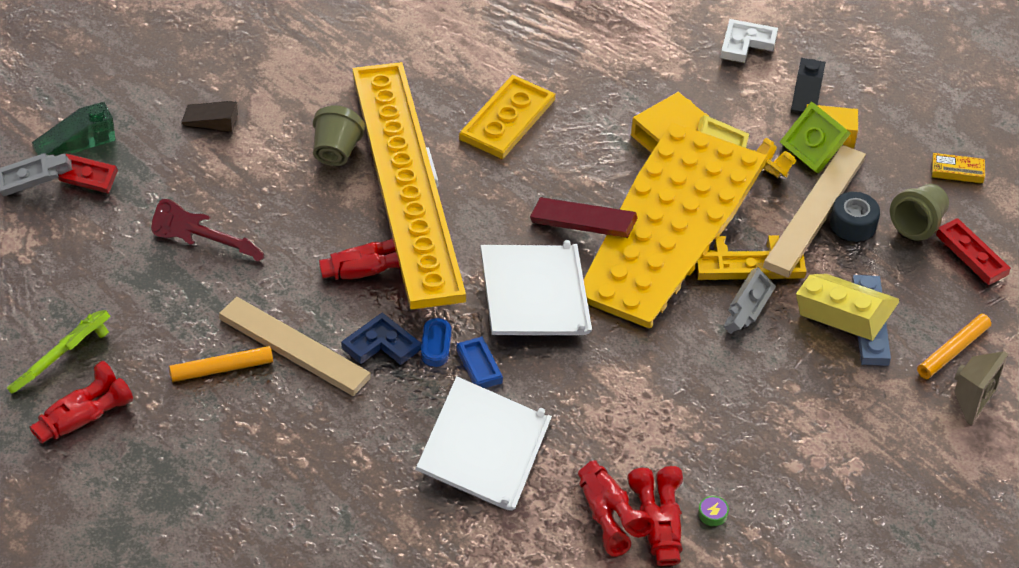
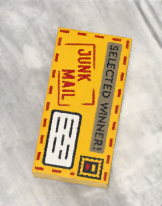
[932,153,985,183]

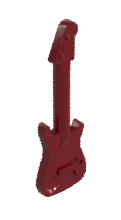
[151,199,264,261]

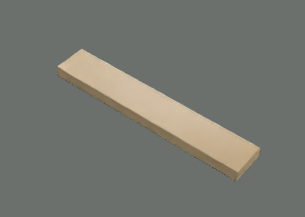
[219,297,370,396]

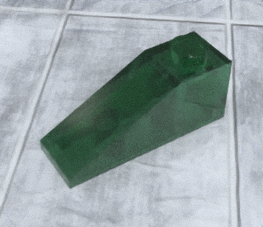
[32,101,116,156]

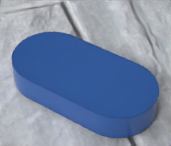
[421,318,451,367]

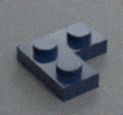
[341,312,421,365]

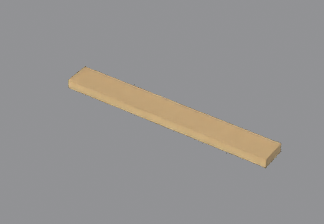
[763,145,866,278]

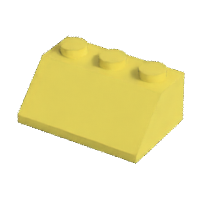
[796,274,899,341]

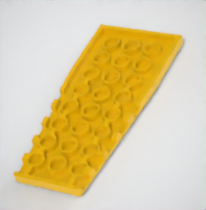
[584,122,767,328]

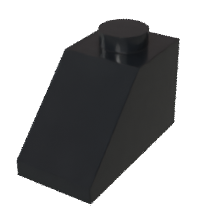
[790,57,826,115]

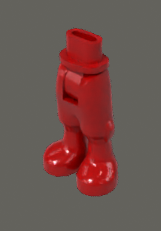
[319,238,400,280]
[29,361,133,443]
[578,460,654,557]
[627,466,683,566]

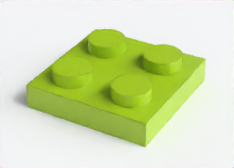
[780,101,851,174]

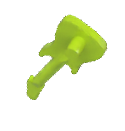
[7,310,110,394]

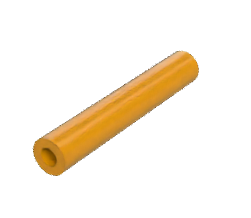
[917,314,991,379]
[169,346,273,382]

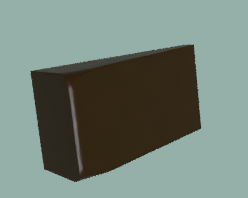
[181,101,238,132]

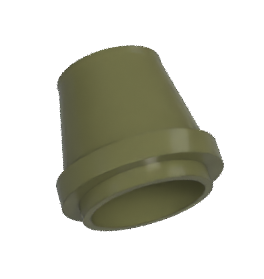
[313,105,365,166]
[890,184,949,241]

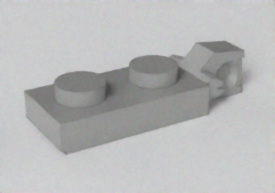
[0,153,72,197]
[723,267,776,334]

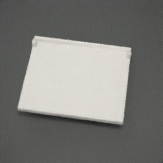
[480,240,592,335]
[415,376,552,510]

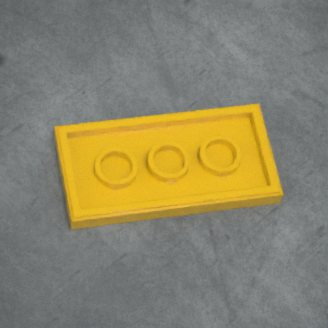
[459,75,556,159]

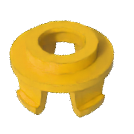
[753,138,796,178]

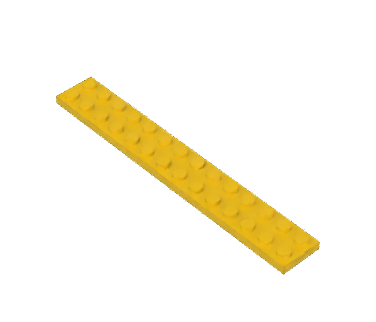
[352,62,466,310]

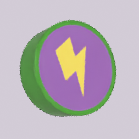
[698,496,729,526]

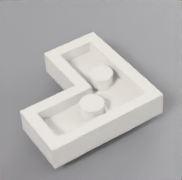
[721,19,778,63]

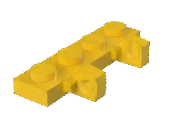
[696,235,807,280]

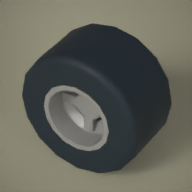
[830,191,880,242]

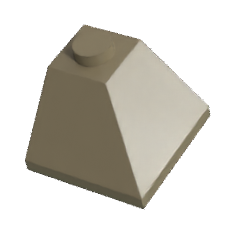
[954,351,1008,425]

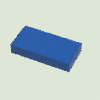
[456,336,503,388]

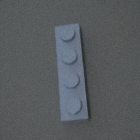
[852,275,891,366]

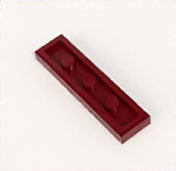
[530,197,638,238]

